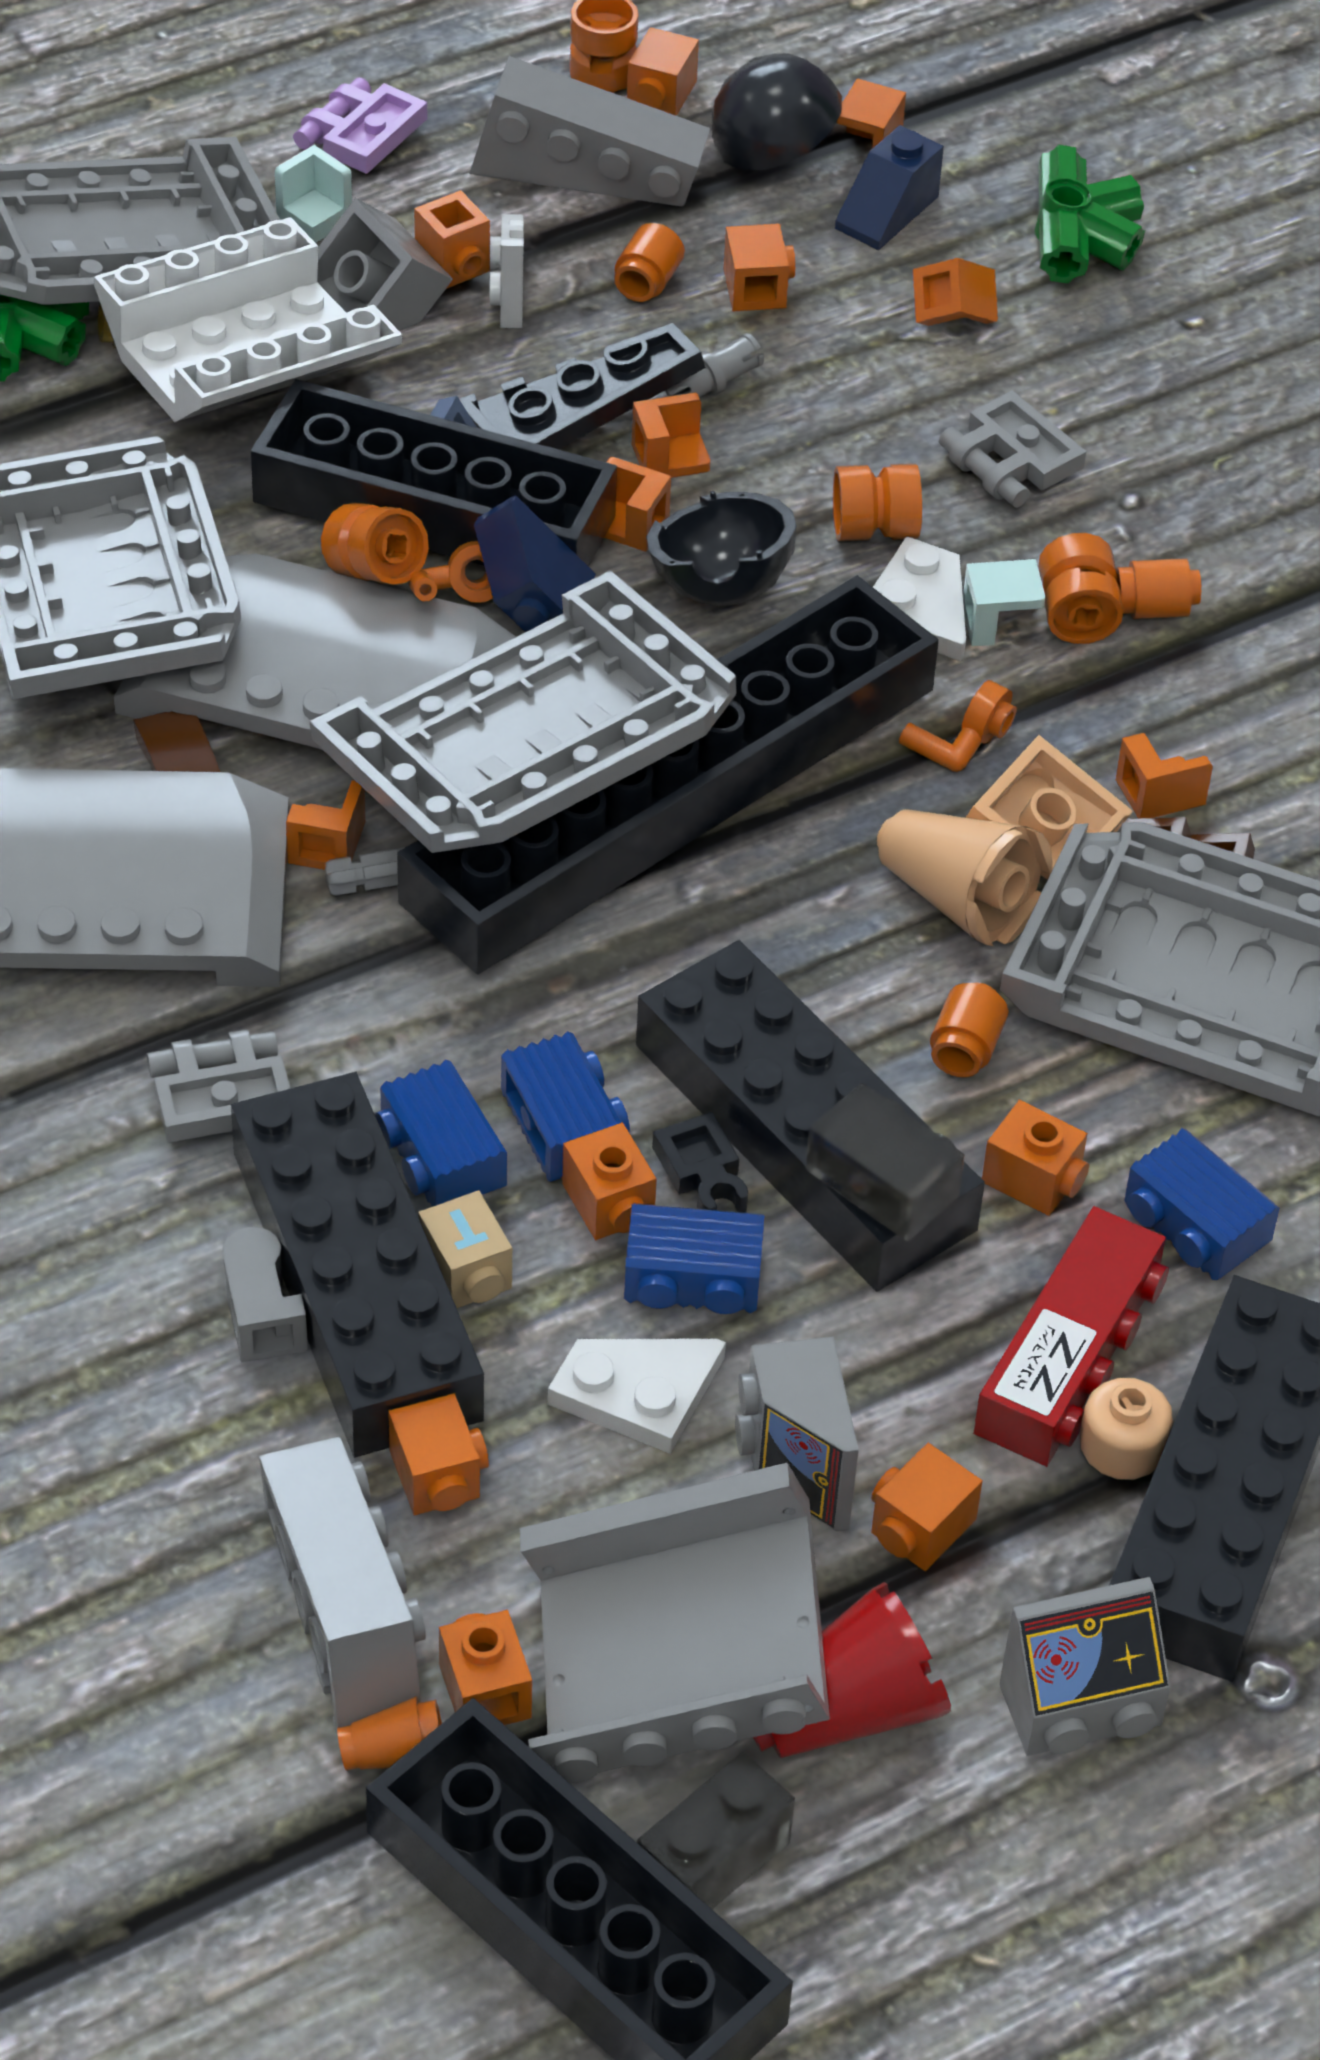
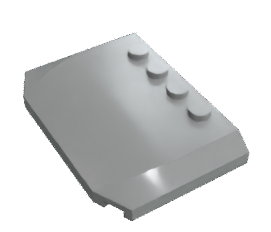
[0,137,280,305]
[0,436,241,700]
[114,553,516,749]
[310,570,737,853]
[0,768,289,987]
[1000,822,1320,1117]

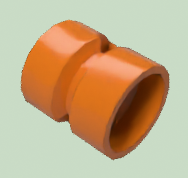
[570,0,639,93]
[833,464,922,541]
[321,503,429,585]
[1038,533,1123,644]

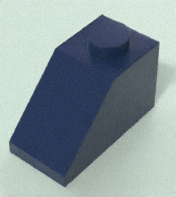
[835,125,944,250]
[474,495,596,632]

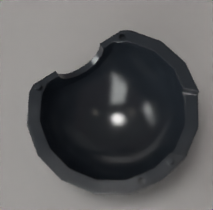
[712,53,842,170]
[646,491,796,606]

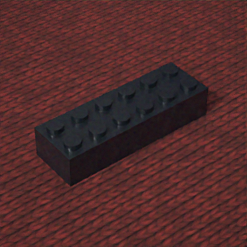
[251,379,617,566]
[636,940,985,1292]
[231,1071,484,1458]
[1109,1275,1320,1682]
[366,1698,793,2060]

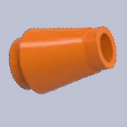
[337,1696,442,1771]

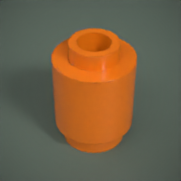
[614,223,685,302]
[1116,558,1201,619]
[930,982,1009,1078]

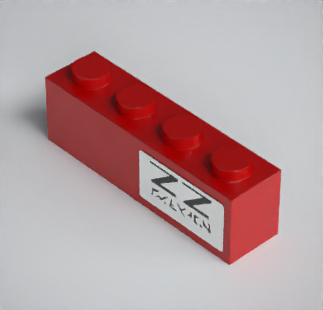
[973,1206,1169,1467]

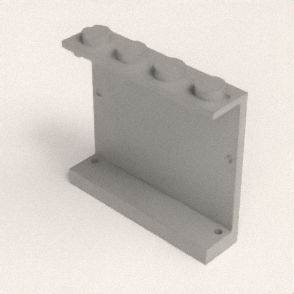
[520,1463,830,1782]

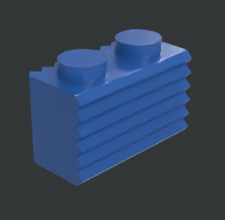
[501,1031,630,1182]
[375,1059,507,1207]
[1124,1128,1280,1280]
[624,1203,765,1314]

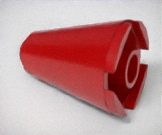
[752,1582,951,1758]

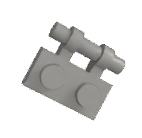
[939,390,1087,508]
[147,1029,290,1143]

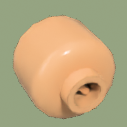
[1080,1378,1173,1480]

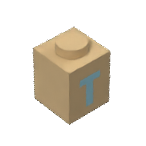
[418,1190,513,1308]

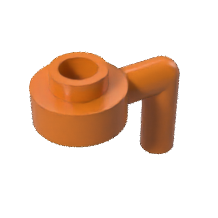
[408,541,493,603]
[899,680,1017,772]

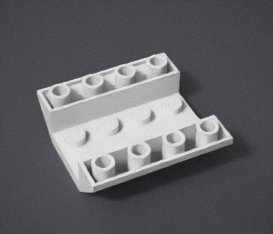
[94,217,402,422]

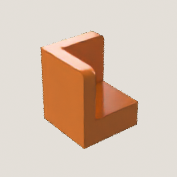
[836,78,906,149]
[913,258,998,326]
[632,393,711,478]
[604,457,671,552]
[1115,733,1213,819]
[286,780,366,870]

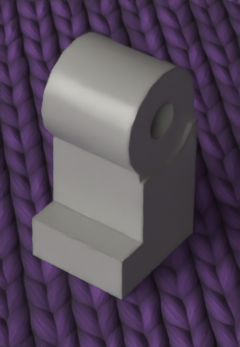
[223,1227,308,1362]

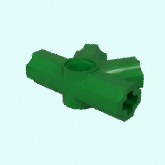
[1034,144,1145,284]
[0,294,89,382]

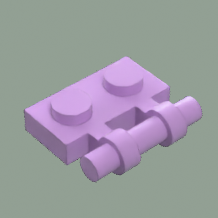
[293,77,427,174]

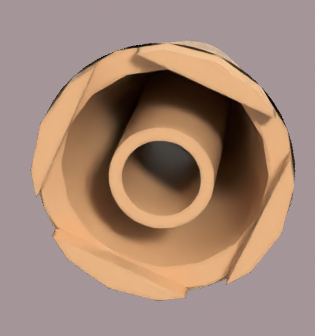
[877,809,1053,946]

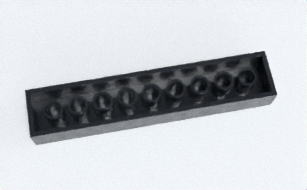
[397,575,939,975]

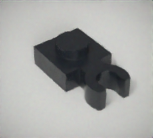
[652,1112,748,1213]

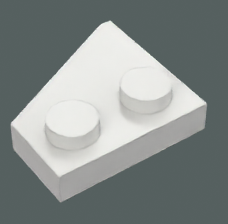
[490,214,523,328]
[873,536,966,661]
[547,1339,726,1454]

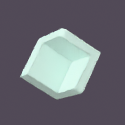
[275,145,352,243]
[963,559,1045,646]

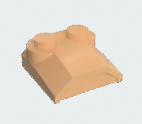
[966,735,1133,880]

